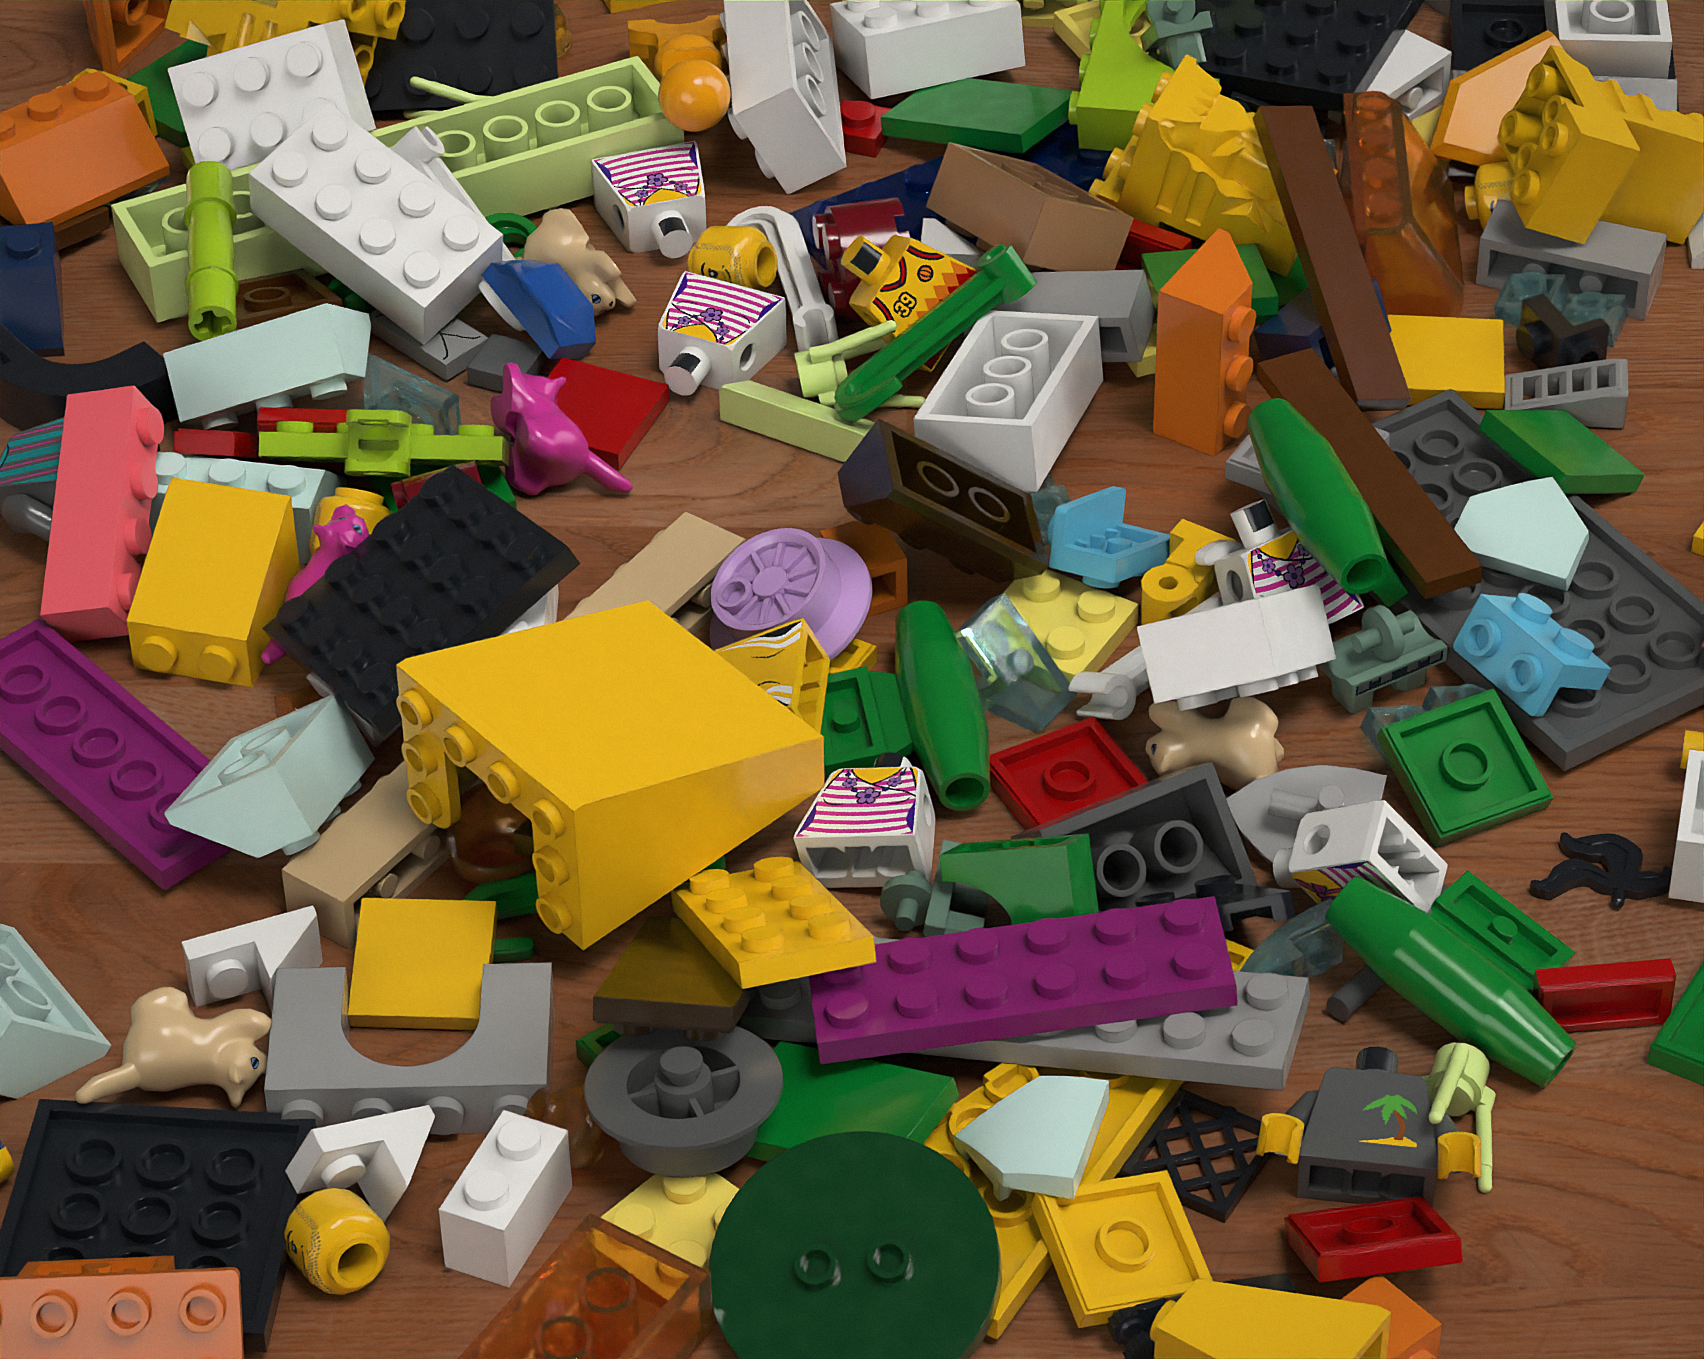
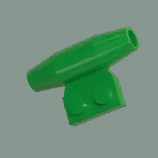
[1247,398,1408,607]
[820,601,990,811]
[1324,870,1578,1088]

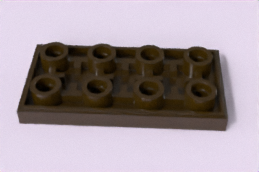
[593,916,759,1041]

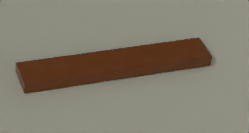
[1252,106,1412,412]
[1257,348,1483,599]

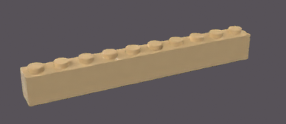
[281,512,746,949]

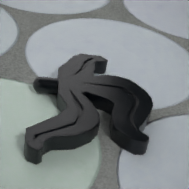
[1529,832,1672,909]

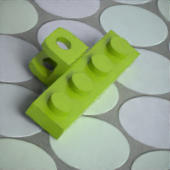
[259,409,510,477]

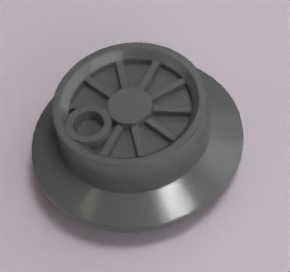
[584,1026,783,1178]

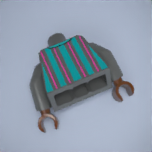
[0,417,160,542]

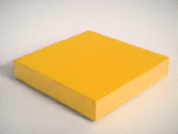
[1387,315,1505,409]
[347,898,498,1030]
[1030,1170,1213,1328]

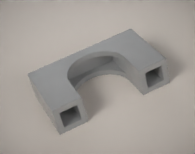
[264,962,555,1135]

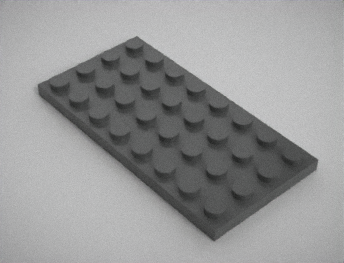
[1256,389,1704,771]

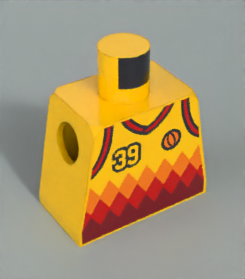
[841,235,979,372]

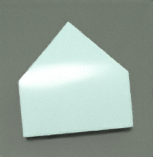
[1454,477,1589,591]
[954,1076,1109,1201]

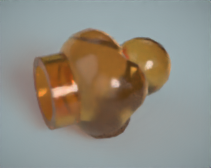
[523,1083,619,1170]

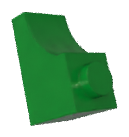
[939,834,1099,925]

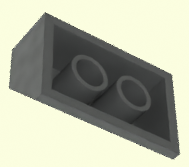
[1011,762,1258,913]

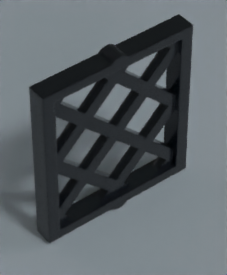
[1120,1088,1273,1223]

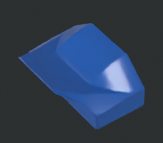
[481,259,596,359]

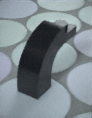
[0,323,179,431]

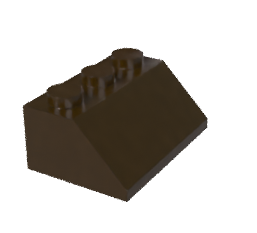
[837,418,1049,583]

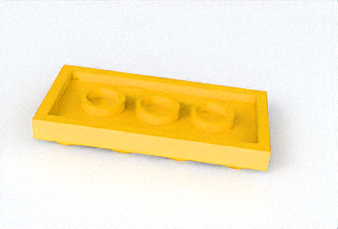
[671,857,876,989]

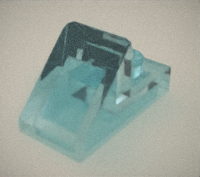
[362,352,461,435]
[954,593,1077,733]

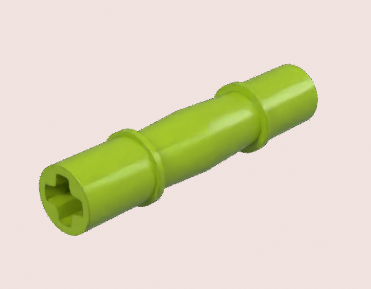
[184,161,239,341]

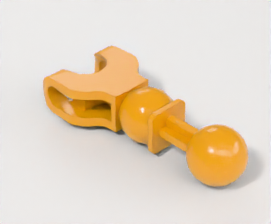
[627,15,731,132]

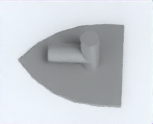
[1226,765,1387,865]

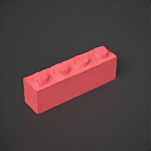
[40,385,164,642]

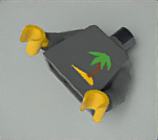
[1256,1046,1481,1207]

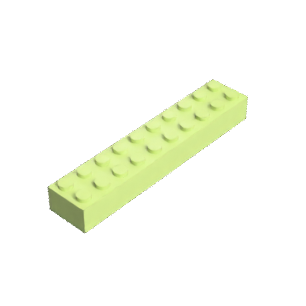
[111,56,684,323]

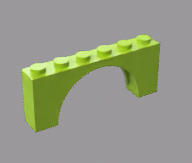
[1068,0,1220,151]

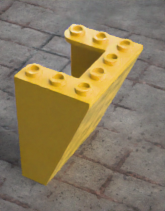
[396,600,825,950]

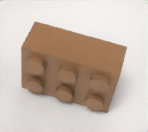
[926,142,1134,272]

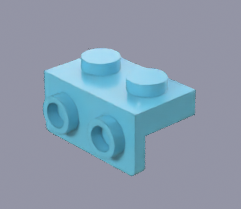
[1047,486,1170,588]
[1453,593,1611,717]

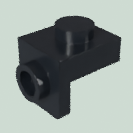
[1516,293,1610,370]

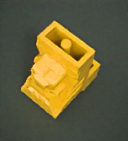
[164,0,406,86]
[1496,44,1704,245]
[1089,54,1338,277]

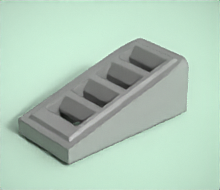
[1504,359,1628,429]

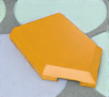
[1428,30,1564,167]

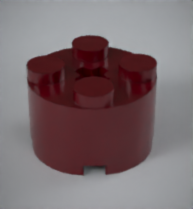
[812,197,910,322]

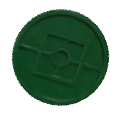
[709,1131,1002,1359]

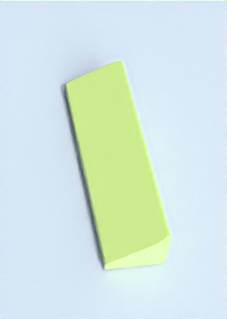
[719,380,914,463]

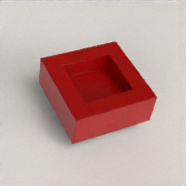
[840,99,891,158]

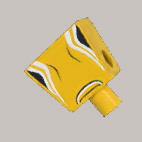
[714,618,830,733]

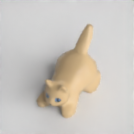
[514,208,637,316]
[1145,696,1284,791]
[75,987,271,1108]

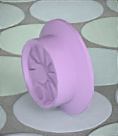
[710,528,872,661]

